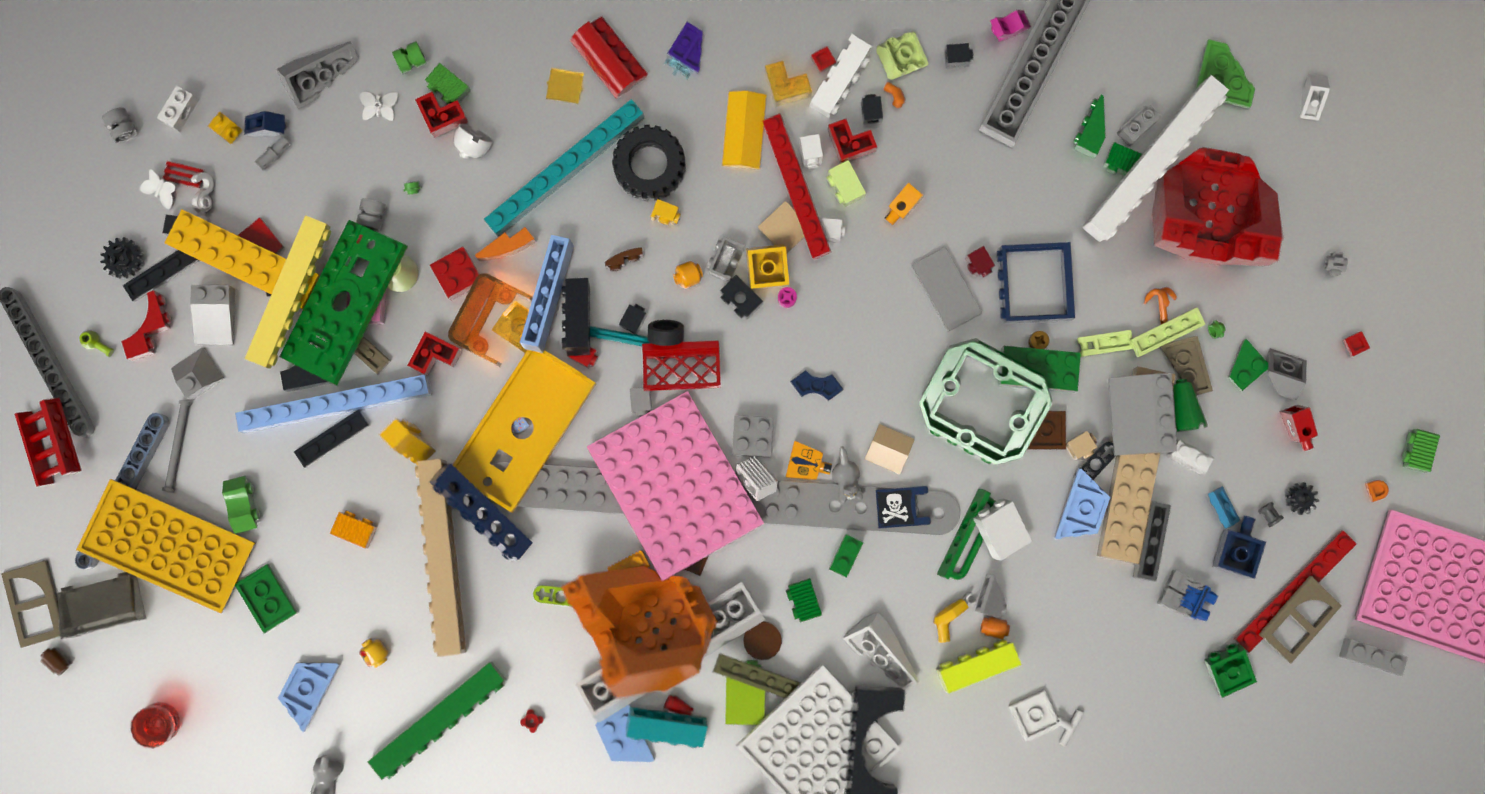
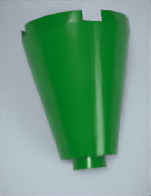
[1173,379,1208,432]

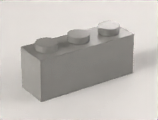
[1339,638,1408,676]

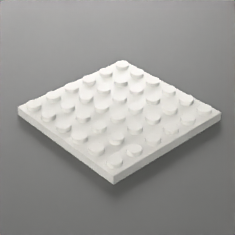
[736,664,901,794]

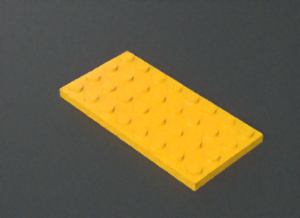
[76,479,255,613]

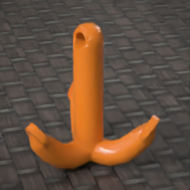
[1144,287,1177,324]

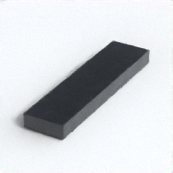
[122,250,199,302]
[294,410,370,468]

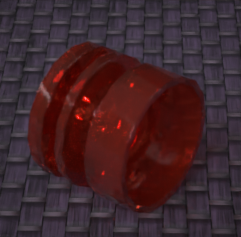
[130,702,181,748]

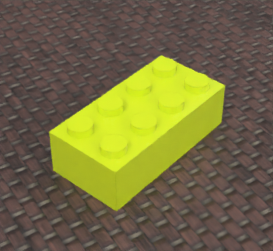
[936,639,1022,694]

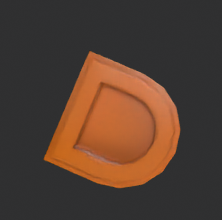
[1365,480,1389,502]

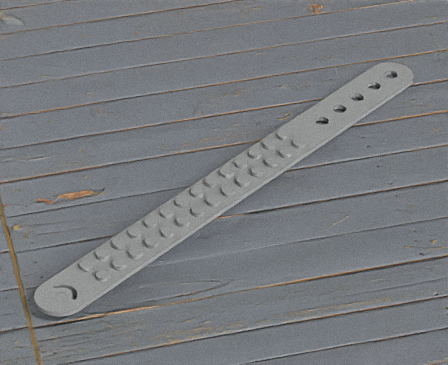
[483,462,960,535]

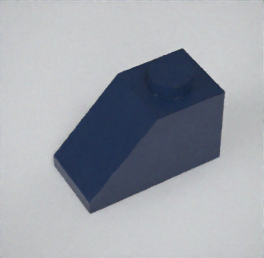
[244,111,286,136]

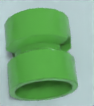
[392,41,427,74]

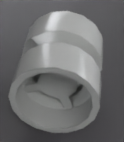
[102,107,137,143]
[356,199,386,231]

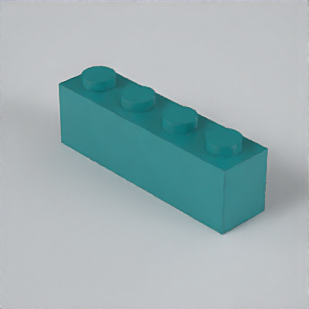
[625,707,708,748]

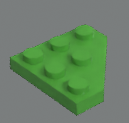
[1195,39,1255,109]

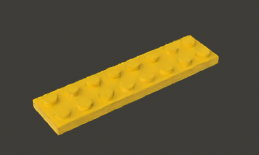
[164,209,320,309]

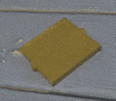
[546,68,584,104]

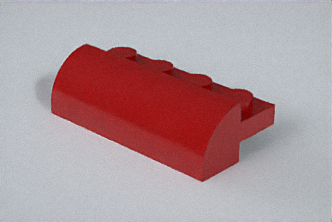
[570,16,648,99]

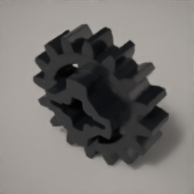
[100,237,144,279]

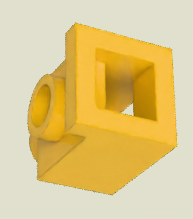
[650,199,681,225]

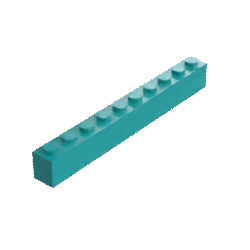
[484,99,645,237]

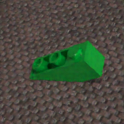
[1073,95,1105,159]

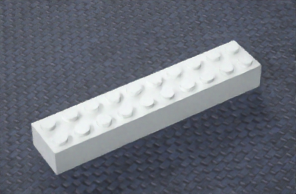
[1082,75,1229,242]
[575,582,765,723]

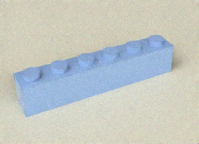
[520,235,574,353]

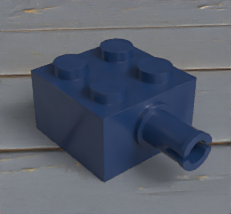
[1212,516,1266,579]

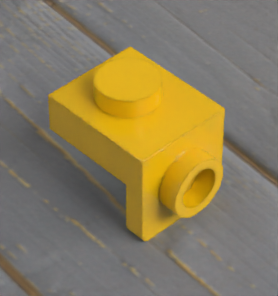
[208,111,243,144]

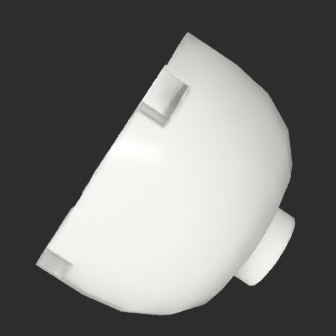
[454,123,492,159]

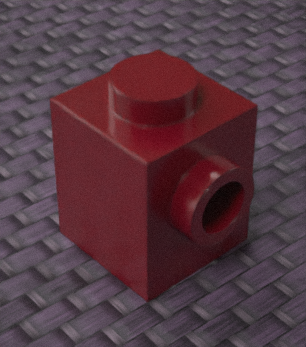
[965,246,995,278]

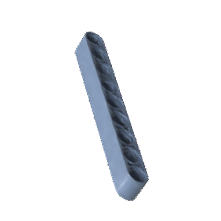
[75,413,170,569]

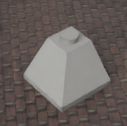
[171,347,225,400]
[1268,348,1307,400]
[975,574,1007,619]

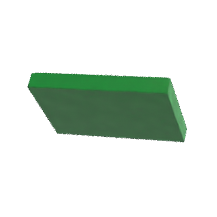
[235,564,298,634]

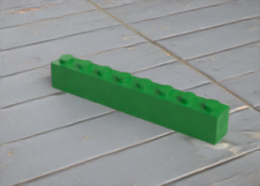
[367,662,506,780]

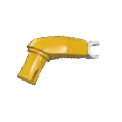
[933,592,977,642]

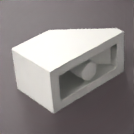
[1300,74,1330,121]

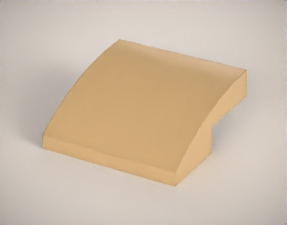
[758,201,805,253]

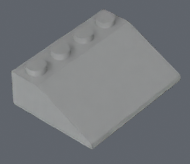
[1108,373,1177,456]

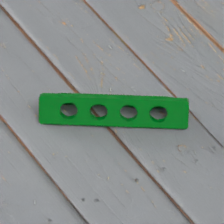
[937,489,996,580]

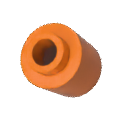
[980,617,1010,639]

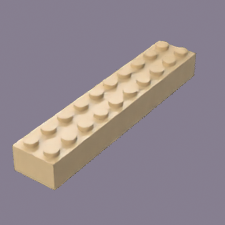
[1097,367,1176,564]
[415,459,467,657]

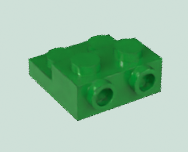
[1204,643,1257,698]

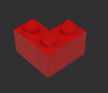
[415,92,468,138]
[827,119,877,164]
[407,331,462,376]

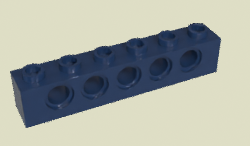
[429,463,533,561]

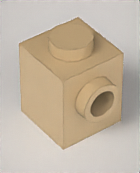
[1066,431,1097,460]

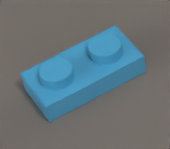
[1208,486,1240,529]

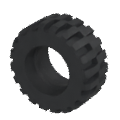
[612,125,686,201]

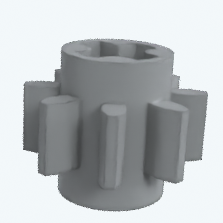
[1324,252,1348,276]

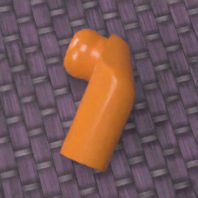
[883,82,905,108]

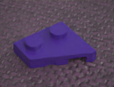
[667,21,703,74]

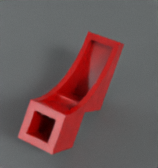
[121,290,171,361]

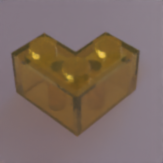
[765,61,812,107]

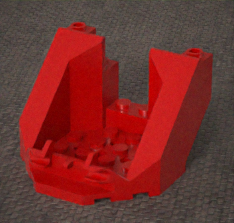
[1151,147,1283,266]

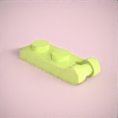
[1077,330,1133,357]

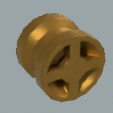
[1028,331,1049,349]

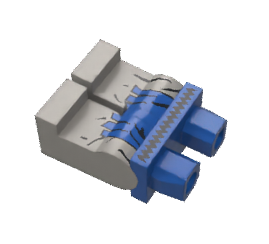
[1157,570,1218,621]

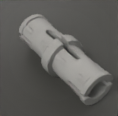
[255,136,291,170]

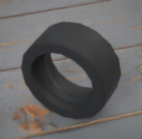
[648,320,684,346]

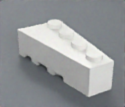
[810,34,871,118]

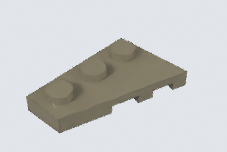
[1160,336,1213,395]

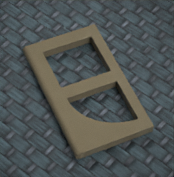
[1,560,66,648]
[1259,576,1342,663]

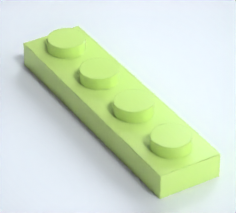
[1129,307,1206,357]

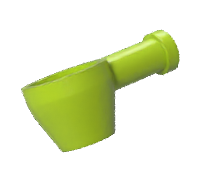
[79,330,114,357]

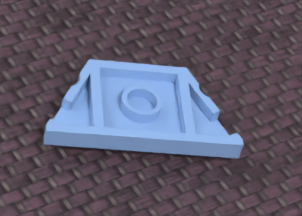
[1054,467,1110,539]
[278,663,340,732]
[595,705,654,762]

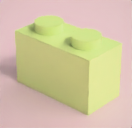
[826,160,866,207]

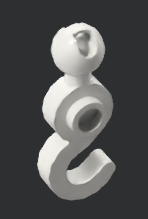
[191,172,214,222]

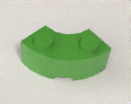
[222,476,260,534]

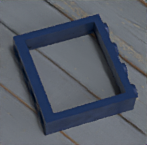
[996,242,1075,324]

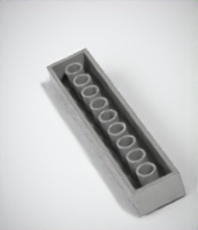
[979,0,1090,148]

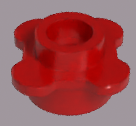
[520,709,544,733]

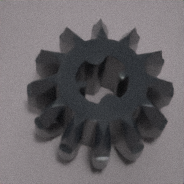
[1285,482,1320,515]

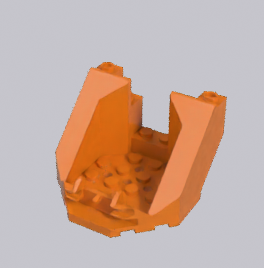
[561,566,718,699]

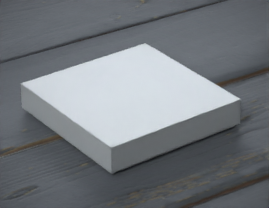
[1009,690,1060,742]

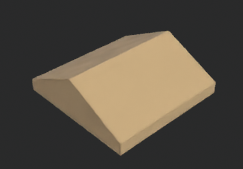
[865,424,915,474]

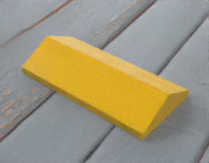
[722,91,766,169]

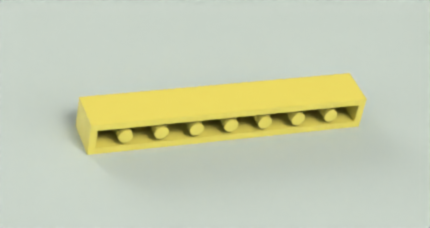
[244,215,331,369]

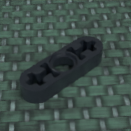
[1073,442,1115,482]

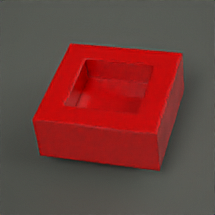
[811,46,836,73]
[1343,331,1370,357]

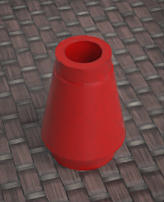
[663,695,694,715]

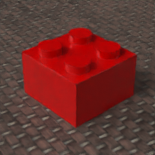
[430,247,485,301]

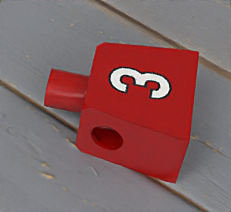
[1279,405,1318,451]

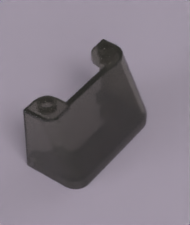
[58,572,147,639]

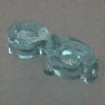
[664,59,690,80]

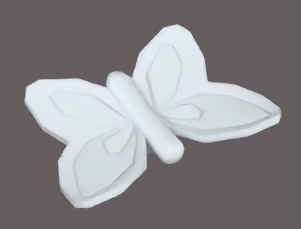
[360,92,398,120]
[140,169,176,209]

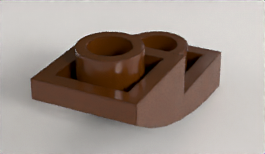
[605,247,644,271]

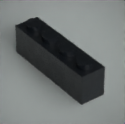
[562,278,590,356]

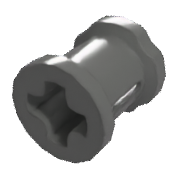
[1258,502,1284,527]

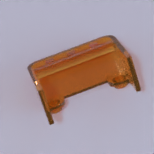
[448,273,533,367]

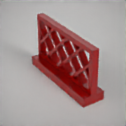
[642,341,721,391]

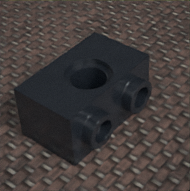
[720,275,763,319]

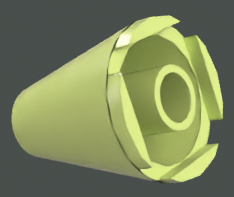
[387,255,418,292]

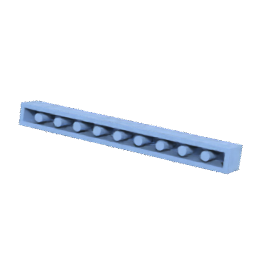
[235,374,432,433]

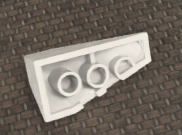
[843,612,919,689]

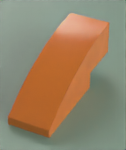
[475,227,536,261]

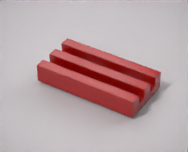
[162,161,205,189]

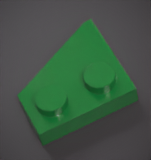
[1228,339,1268,392]

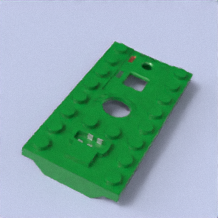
[279,220,408,386]

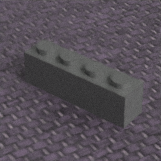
[1133,501,1171,581]

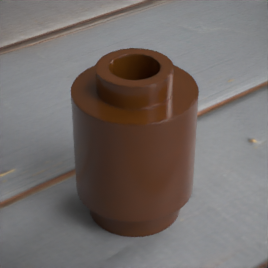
[40,648,70,676]

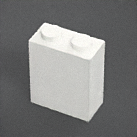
[973,499,1032,561]

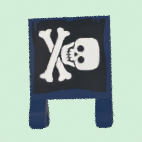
[876,486,931,529]

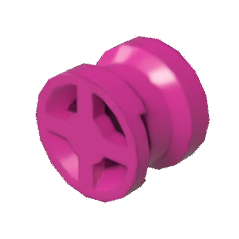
[778,287,797,308]

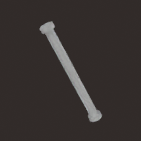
[162,400,191,493]

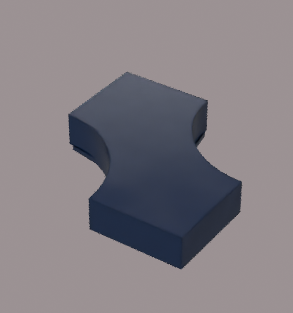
[790,370,844,401]

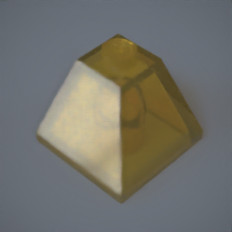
[492,301,529,353]

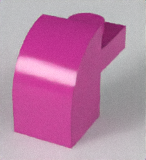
[990,10,1031,42]

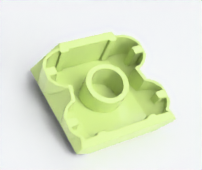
[876,31,928,80]

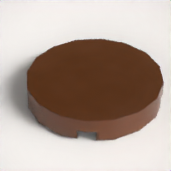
[743,621,782,660]

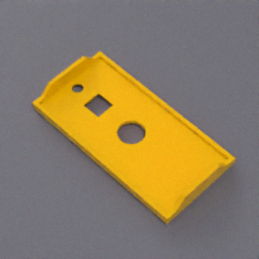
[453,350,596,513]

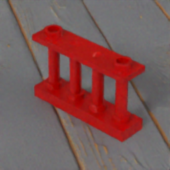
[14,398,82,487]

